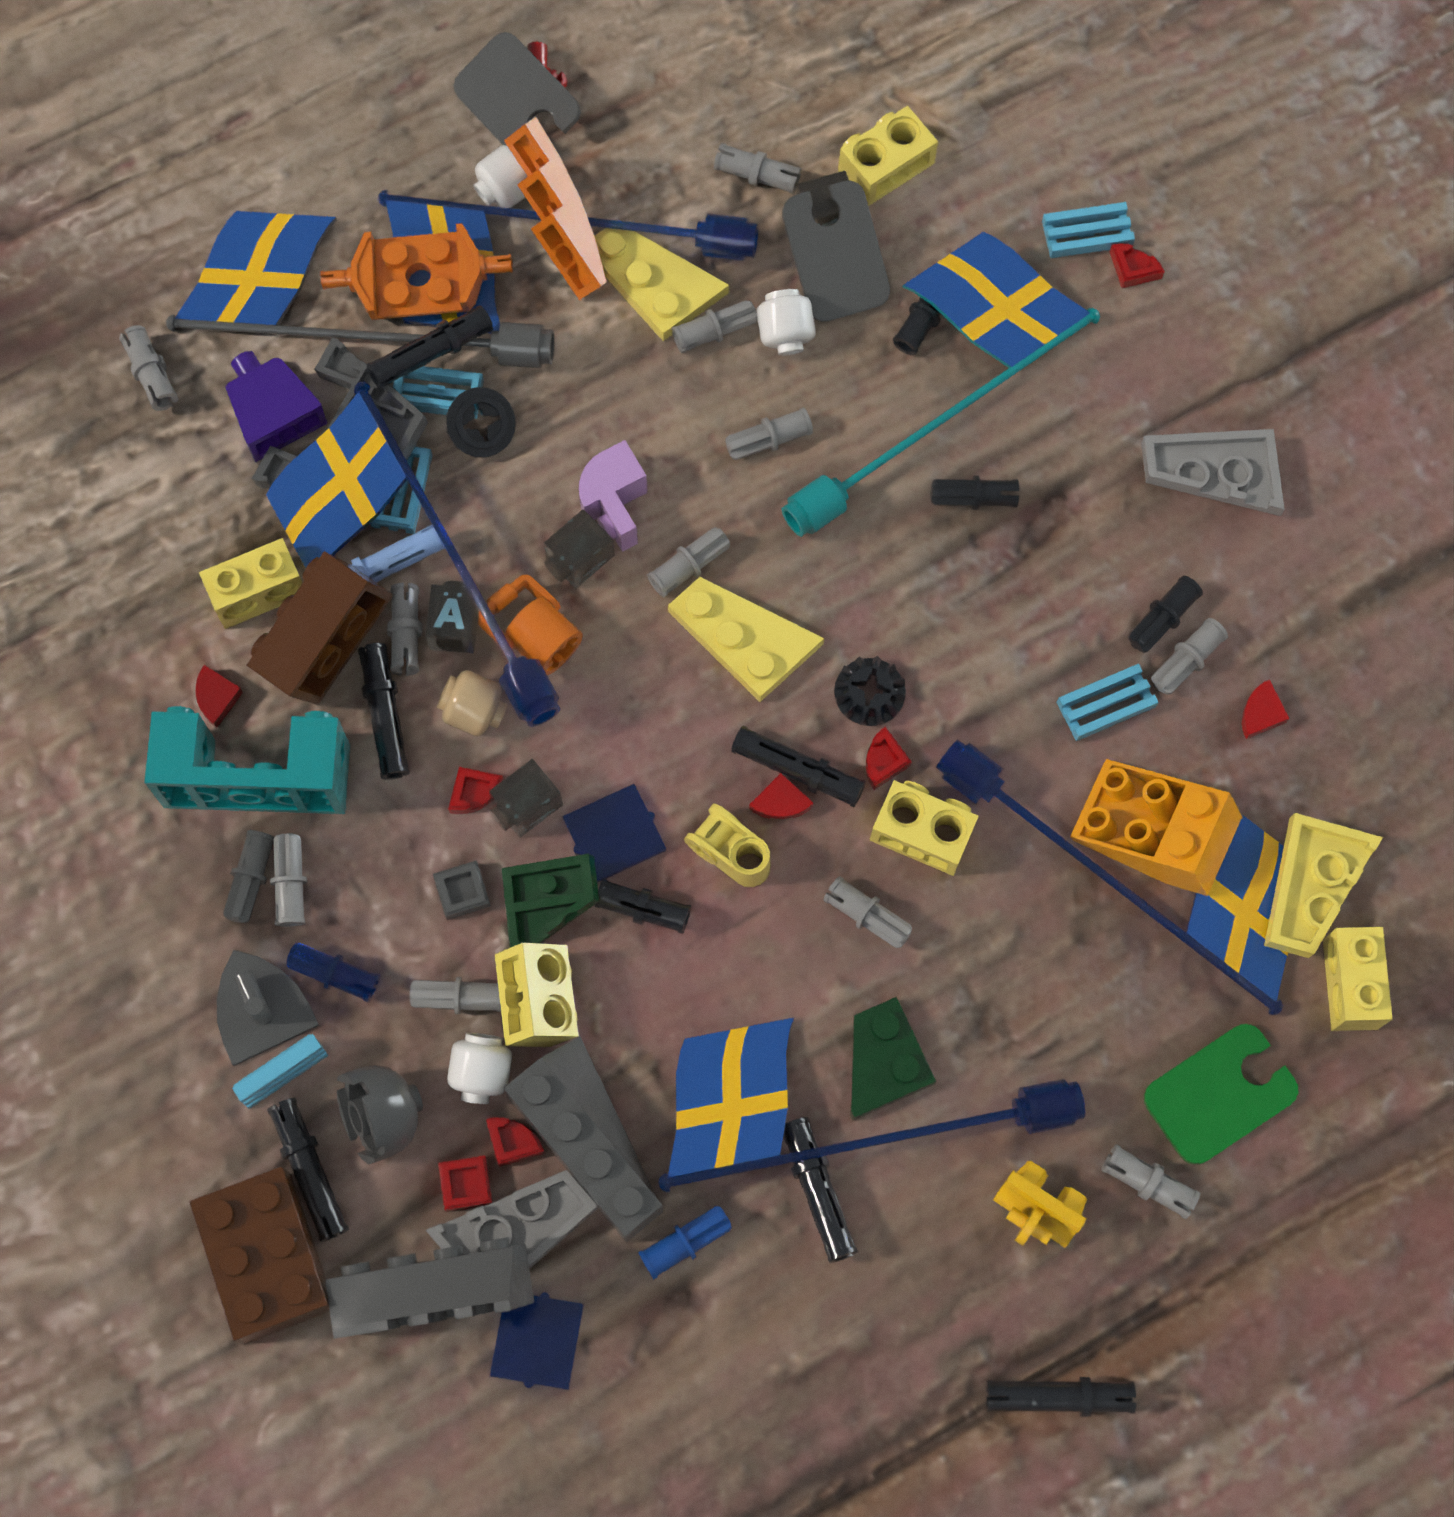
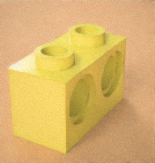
[838,105,938,206]
[199,538,302,629]
[869,780,979,876]
[1323,927,1393,1031]
[495,943,579,1047]

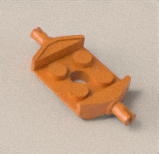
[320,223,513,320]

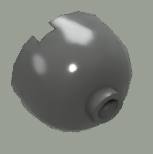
[336,1065,423,1165]

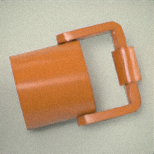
[478,574,583,676]

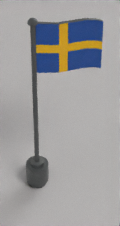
[166,211,555,368]

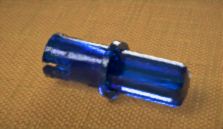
[286,943,380,1003]

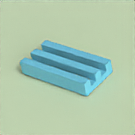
[1042,202,1135,259]
[393,366,484,419]
[371,447,432,534]
[1056,664,1159,741]
[232,1034,329,1109]

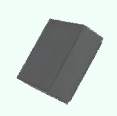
[433,860,491,920]

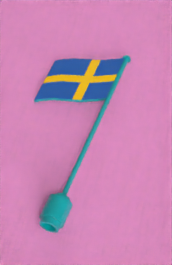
[781,232,1100,537]

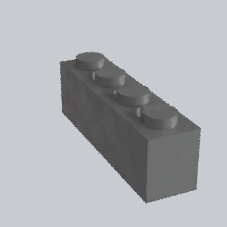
[504,1036,663,1243]
[325,1237,535,1339]

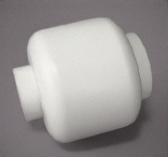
[473,145,528,210]
[757,289,816,356]
[447,1033,512,1104]

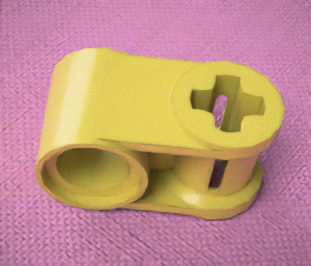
[684,803,771,887]

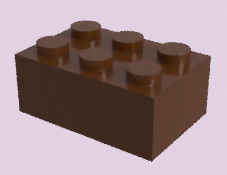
[246,551,394,705]
[189,1166,330,1345]

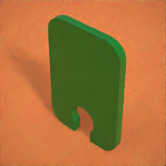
[1143,1024,1298,1165]

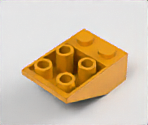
[1070,759,1242,896]

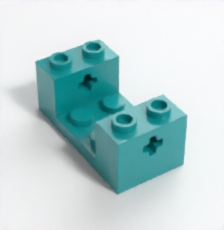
[144,706,351,814]

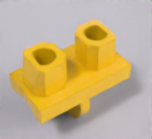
[993,1161,1087,1248]

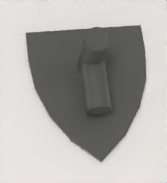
[217,950,319,1066]

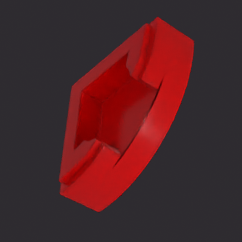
[1109,243,1165,288]
[195,665,243,728]
[1241,679,1290,739]
[866,726,912,790]
[448,767,504,814]
[749,773,814,819]
[486,1117,545,1167]

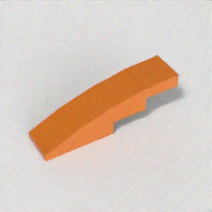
[504,117,607,300]

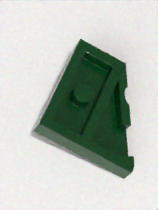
[501,854,599,948]
[850,997,936,1120]

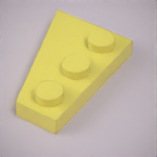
[595,221,729,341]
[668,577,824,702]
[1264,813,1383,958]

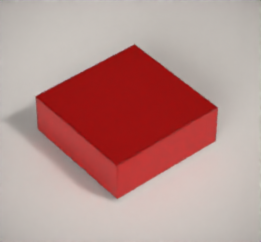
[438,1155,493,1212]

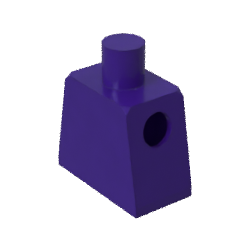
[225,351,328,463]

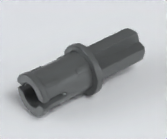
[223,830,274,923]

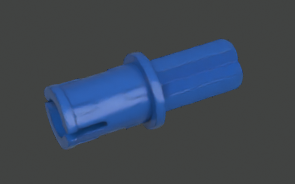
[638,1206,732,1280]

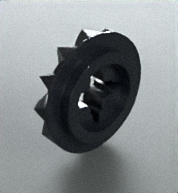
[446,387,516,458]
[834,656,906,726]

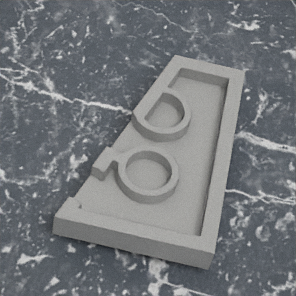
[1141,429,1285,516]
[426,1170,598,1269]

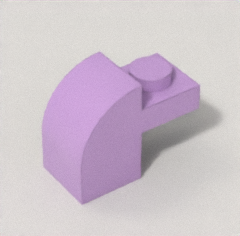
[579,440,647,552]

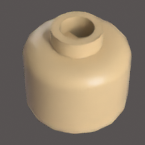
[437,670,507,736]

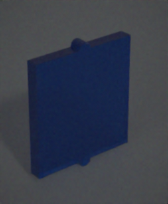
[562,784,667,883]
[490,1292,584,1390]

